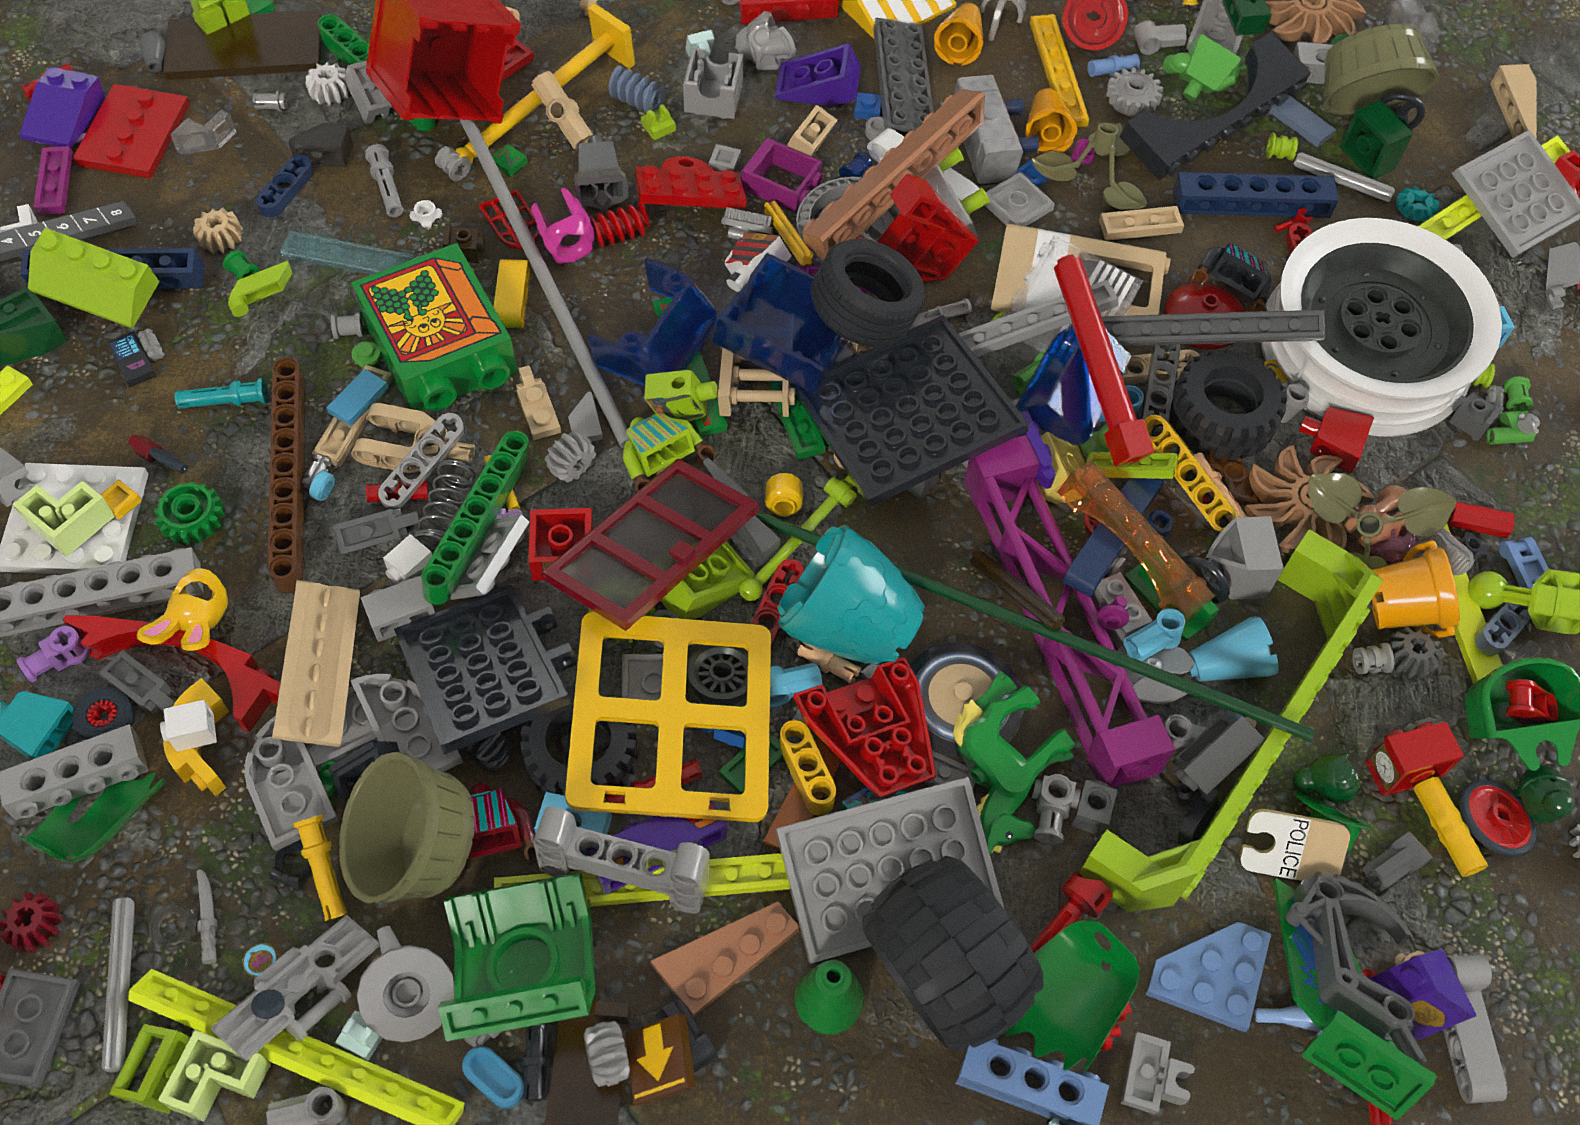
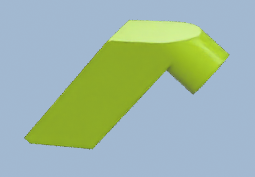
[228,261,292,317]

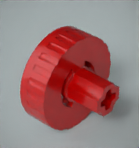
[1061,0,1128,50]

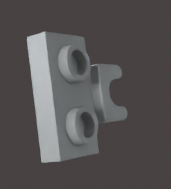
[1120,1032,1195,1114]

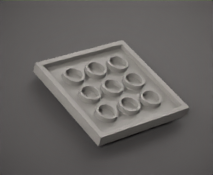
[1452,130,1580,258]

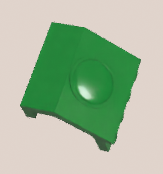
[438,872,595,1041]

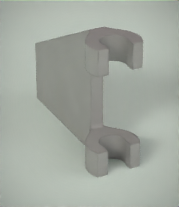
[1545,242,1580,309]

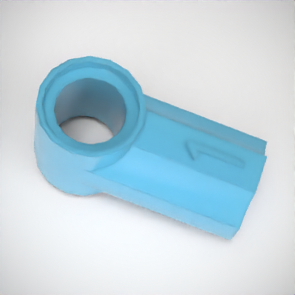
[1123,609,1185,661]
[770,662,822,707]

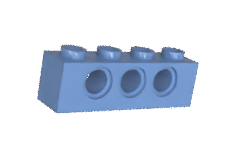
[955,1039,1109,1125]

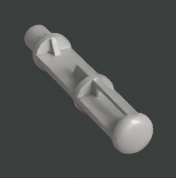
[909,298,972,330]

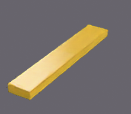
[1030,14,1089,127]

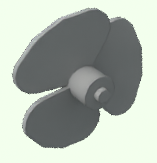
[1111,645,1194,704]

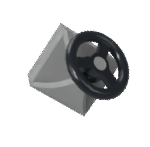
[1176,516,1284,604]

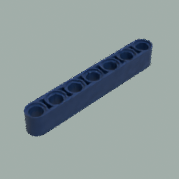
[1063,478,1166,598]

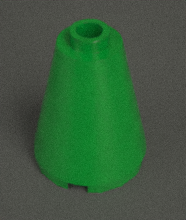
[795,960,864,1035]

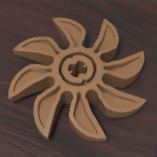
[1265,0,1366,44]
[1244,445,1375,554]

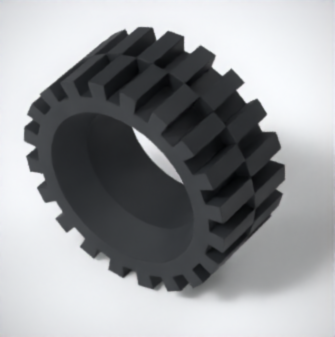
[520,685,638,796]

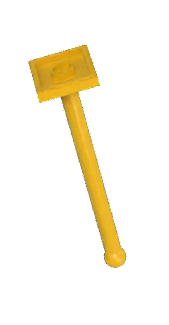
[454,3,635,166]

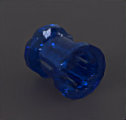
[839,152,873,178]

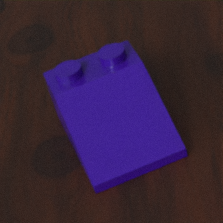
[775,43,861,106]
[19,67,105,148]

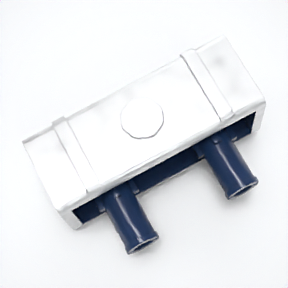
[954,75,1039,184]

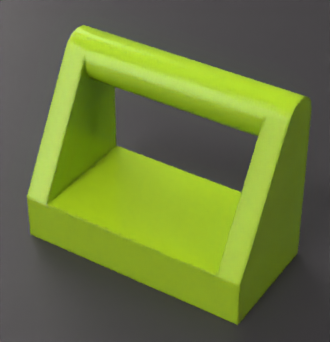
[109,1024,191,1114]

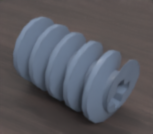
[609,65,666,113]

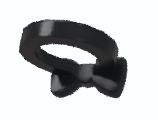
[268,842,312,891]

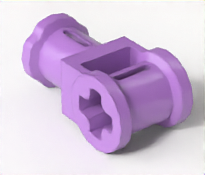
[16,626,90,683]

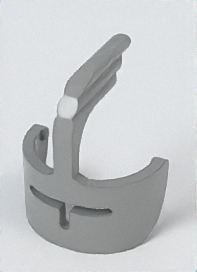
[980,0,1026,41]

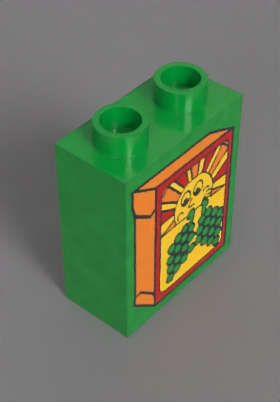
[351,243,518,411]

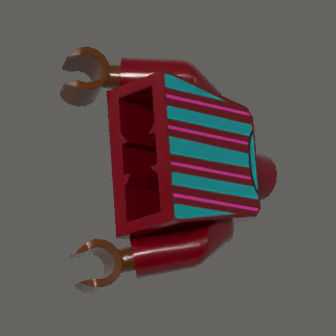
[456,783,536,882]

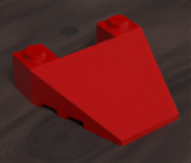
[855,173,979,281]

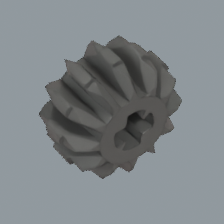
[1389,626,1443,679]

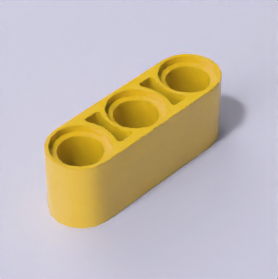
[494,259,530,328]
[779,720,836,816]

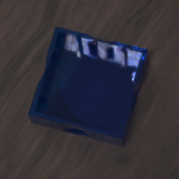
[712,252,849,394]

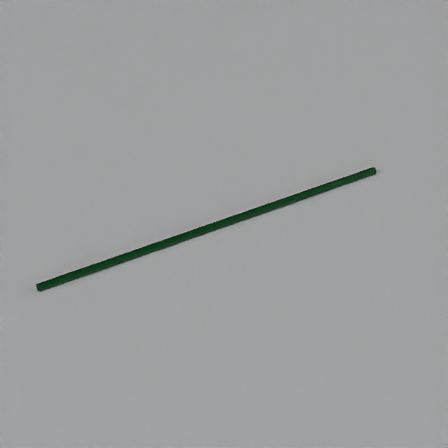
[756,511,1316,742]

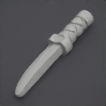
[196,870,218,964]

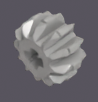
[544,431,596,483]
[584,1021,630,1086]

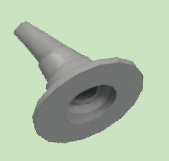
[357,926,454,1042]

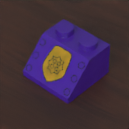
[1368,949,1477,1040]

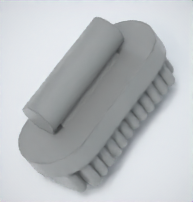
[721,207,773,240]
[1418,528,1474,576]

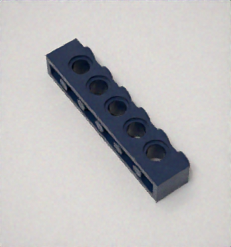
[1173,172,1339,218]
[20,248,204,289]

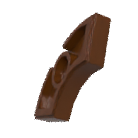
[1207,450,1258,506]

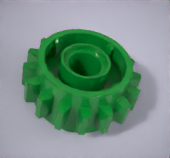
[154,481,225,545]

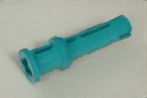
[175,378,269,409]

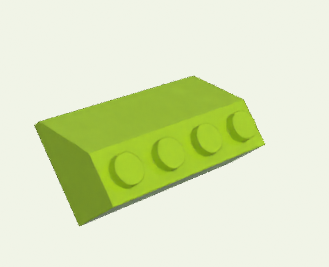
[28,228,159,329]

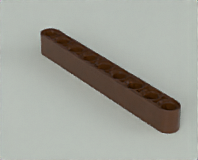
[268,357,306,593]

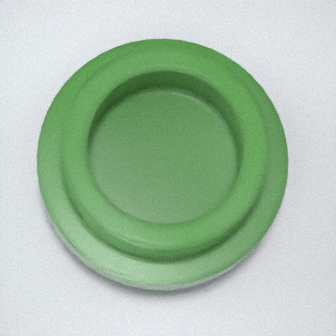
[351,341,381,368]

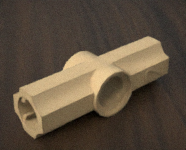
[532,71,593,149]

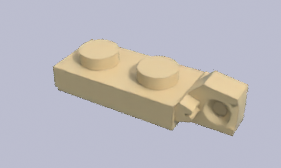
[516,365,561,440]

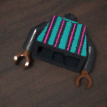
[1187,243,1272,312]

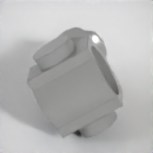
[1031,774,1081,845]

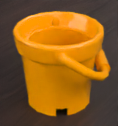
[1372,540,1460,638]

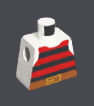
[725,233,791,292]

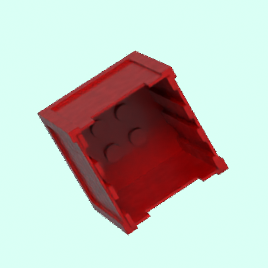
[366,0,521,124]

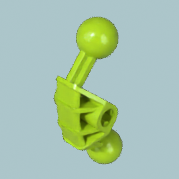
[1468,569,1580,634]

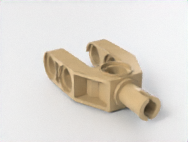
[351,403,475,473]

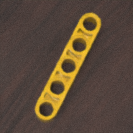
[1144,415,1241,533]

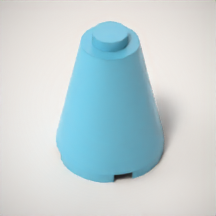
[1188,616,1278,682]

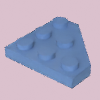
[1145,922,1271,1032]

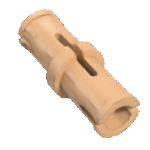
[798,642,861,684]

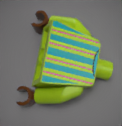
[623,413,715,493]

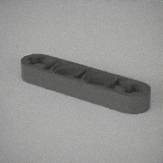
[1140,344,1180,437]

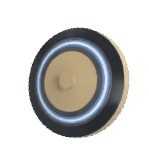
[910,643,1024,762]

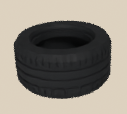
[811,239,925,347]

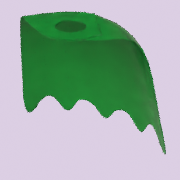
[20,772,167,862]
[1005,920,1140,1071]

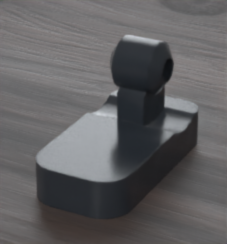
[1176,784,1221,846]

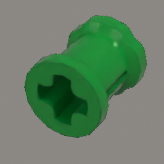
[223,250,260,280]

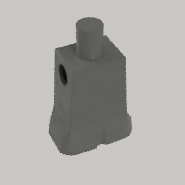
[574,135,629,212]

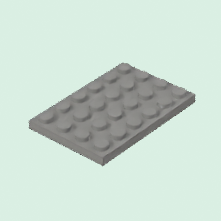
[775,777,1004,963]

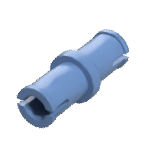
[1088,54,1140,77]

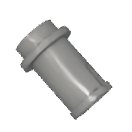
[253,91,289,112]

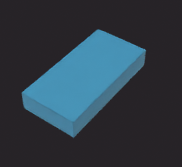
[326,369,389,427]

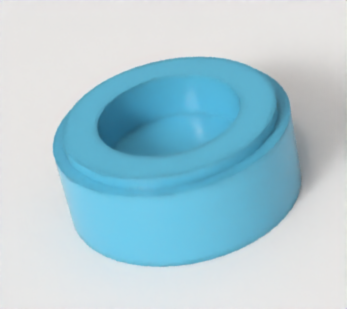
[309,470,335,501]

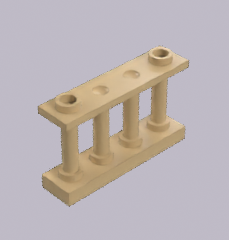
[718,314,799,417]

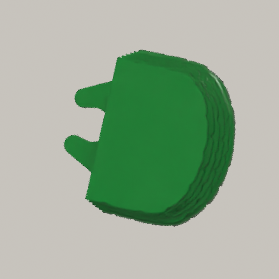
[1465,657,1580,771]

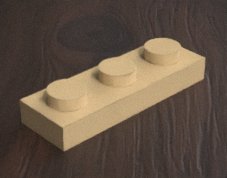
[1099,206,1184,241]

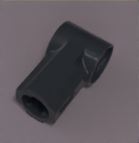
[655,999,718,1073]

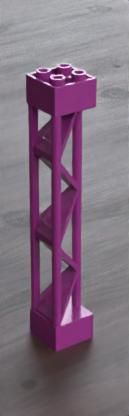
[964,435,1175,788]

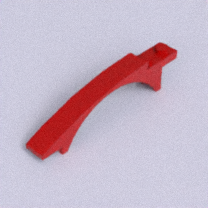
[62,615,281,733]

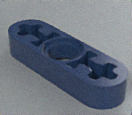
[256,155,314,217]

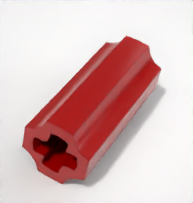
[1447,501,1515,538]

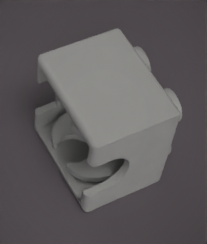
[683,48,743,119]

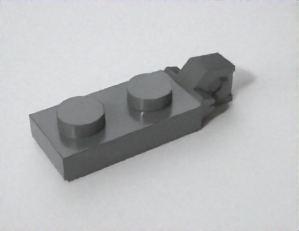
[332,508,420,555]
[98,650,175,714]

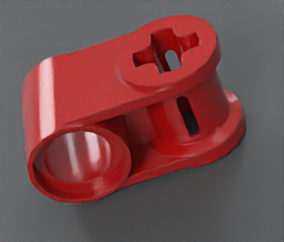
[1505,679,1558,725]

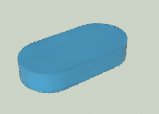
[462,1046,524,1109]

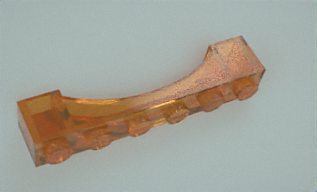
[1057,460,1215,622]

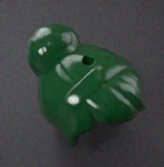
[1293,753,1360,804]
[1515,765,1575,825]

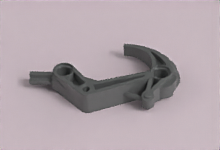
[1285,871,1427,1065]

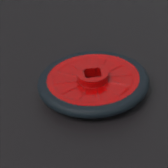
[1460,780,1536,857]

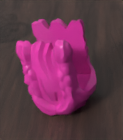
[531,187,595,264]

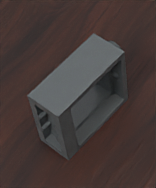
[1171,709,1265,794]

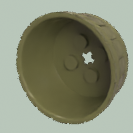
[1323,24,1440,115]
[339,752,475,903]

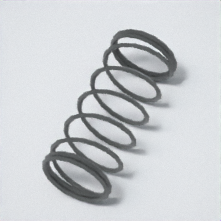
[413,460,476,553]

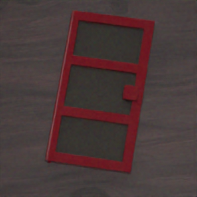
[541,459,759,631]

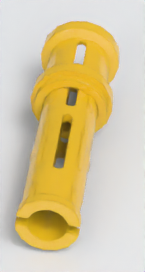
[292,814,347,921]

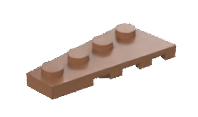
[650,902,800,1018]

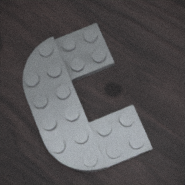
[245,674,463,851]

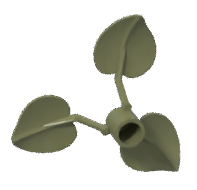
[1031,123,1147,210]
[1308,473,1457,570]

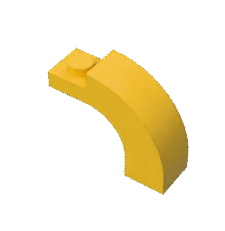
[163,678,229,796]

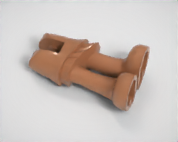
[1345,485,1412,547]

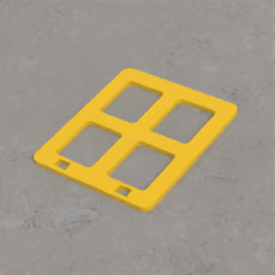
[565,612,771,822]

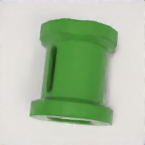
[1503,376,1534,412]

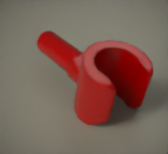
[1274,208,1313,232]

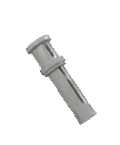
[365,144,404,217]

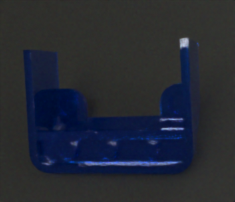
[588,257,718,386]

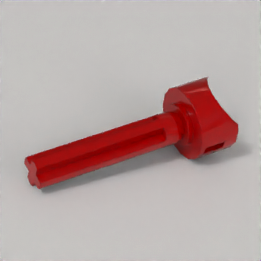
[1030,870,1113,953]

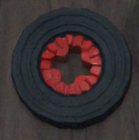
[72,688,136,740]

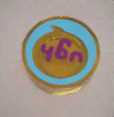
[242,943,280,979]

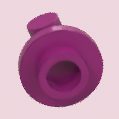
[1070,138,1095,165]
[1097,596,1129,630]

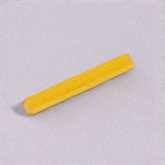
[764,201,813,266]

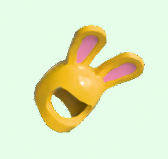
[137,568,228,651]

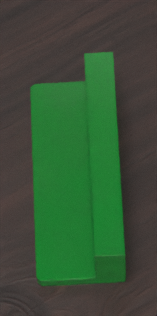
[1125,545,1219,641]

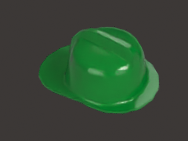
[1295,792,1372,852]

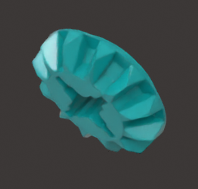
[1396,186,1439,221]

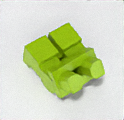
[190,0,250,35]

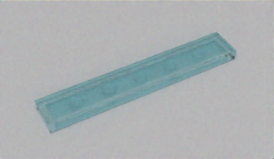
[280,231,420,275]

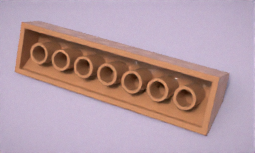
[802,89,985,261]

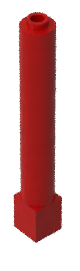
[1053,254,1155,467]

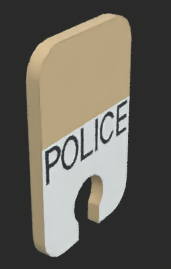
[1240,809,1350,881]

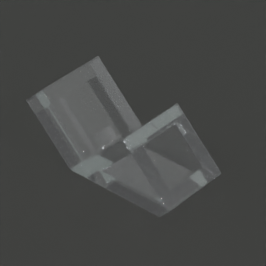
[171,109,236,155]

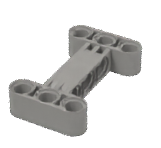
[533,807,709,913]

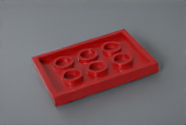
[73,84,190,179]

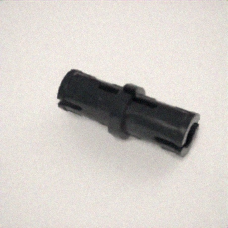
[521,1024,550,1102]

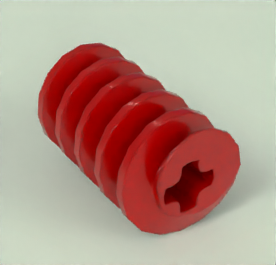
[589,202,649,248]

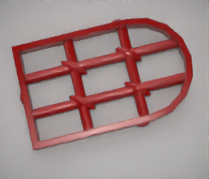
[479,189,540,249]

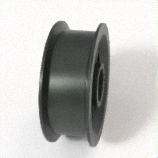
[687,645,748,707]

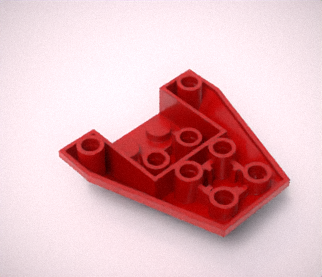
[793,657,936,799]

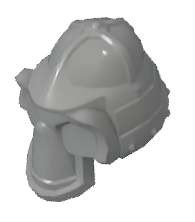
[735,11,796,70]

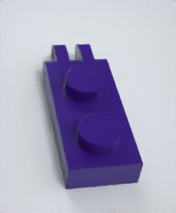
[1018,411,1056,489]

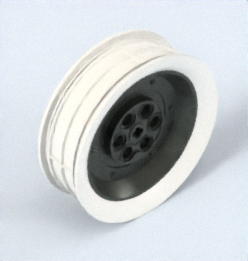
[1261,218,1502,436]

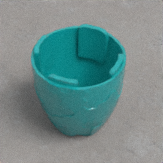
[777,524,925,665]

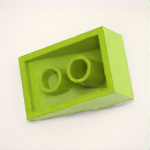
[644,541,756,620]

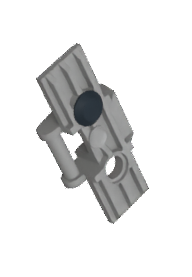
[211,915,380,1062]

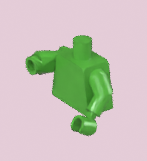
[1163,34,1246,101]

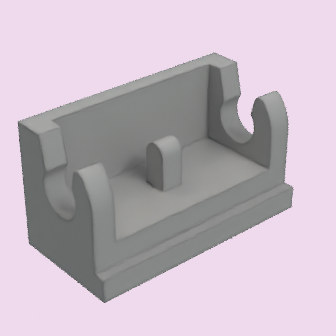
[345,61,392,125]
[0,447,32,507]

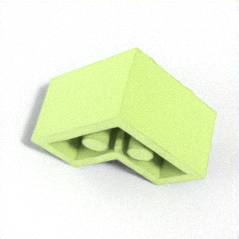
[12,481,115,557]
[158,1030,271,1122]

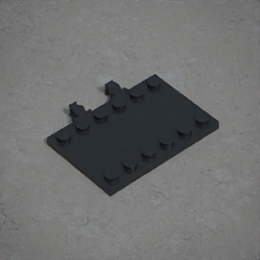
[394,584,577,755]

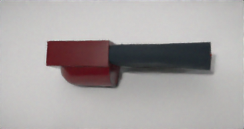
[128,434,188,474]

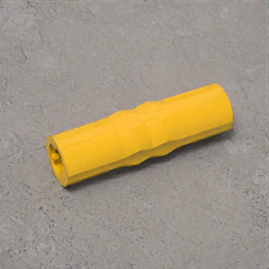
[1413,777,1488,877]

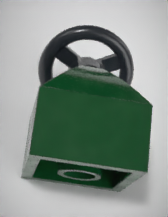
[1339,92,1425,180]

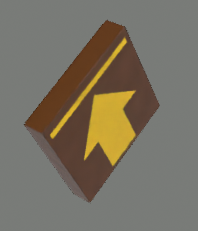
[625,1014,696,1106]

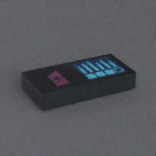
[107,331,157,388]

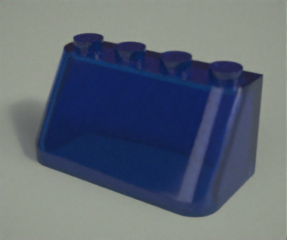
[1015,326,1132,445]

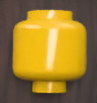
[765,473,803,517]

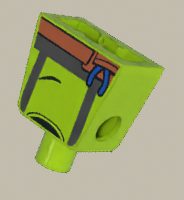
[644,370,718,422]

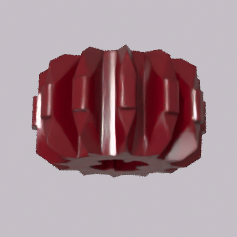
[0,892,64,953]

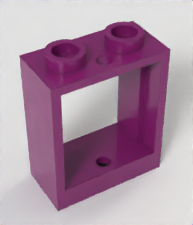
[741,138,824,213]

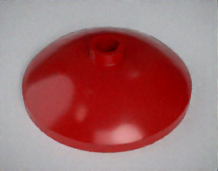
[1164,282,1245,350]

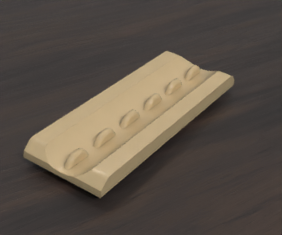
[272,580,360,747]

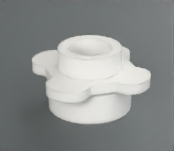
[410,200,442,228]

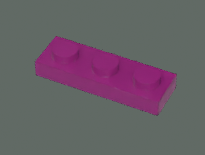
[33,146,73,215]

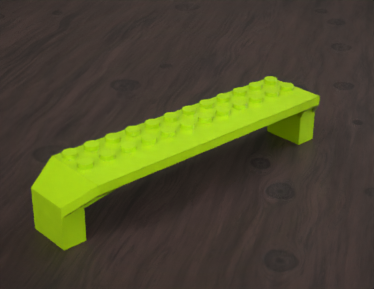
[1080,529,1383,912]

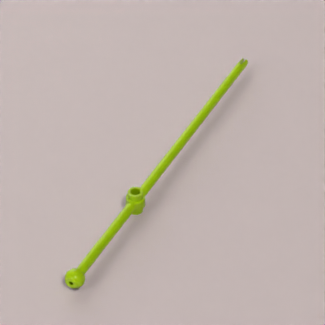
[739,312,1011,601]

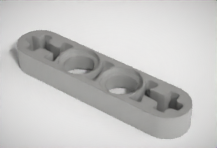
[378,413,464,510]

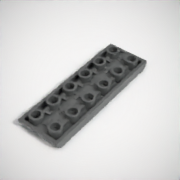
[873,17,933,132]

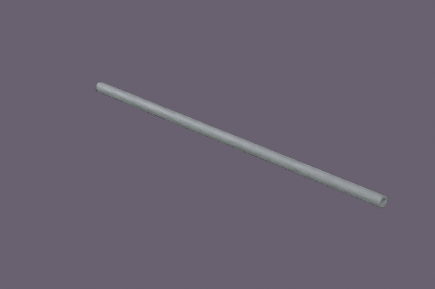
[460,120,628,448]

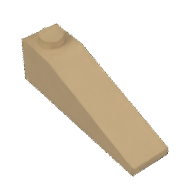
[1490,64,1537,138]

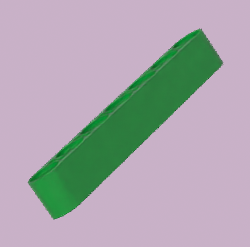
[318,14,437,131]
[421,430,529,605]

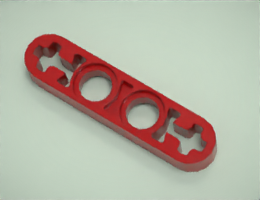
[744,559,804,650]

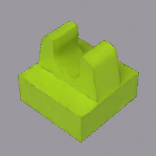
[641,104,676,140]

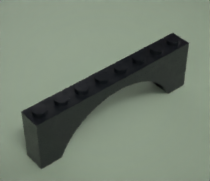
[1119,32,1311,180]

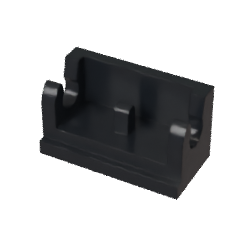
[328,741,400,798]

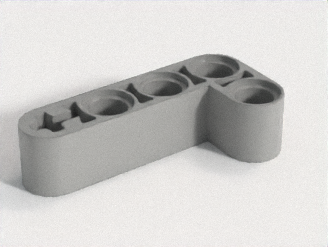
[1443,954,1507,1103]

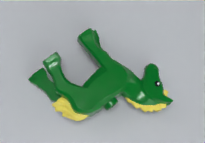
[953,671,1075,855]

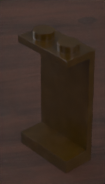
[541,1000,631,1125]

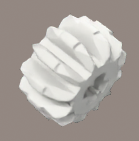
[306,62,350,106]

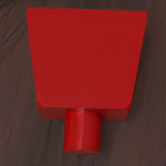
[1298,407,1374,474]

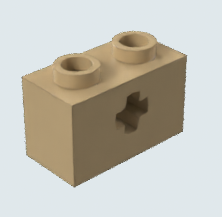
[787,105,837,157]

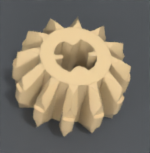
[193,207,243,254]

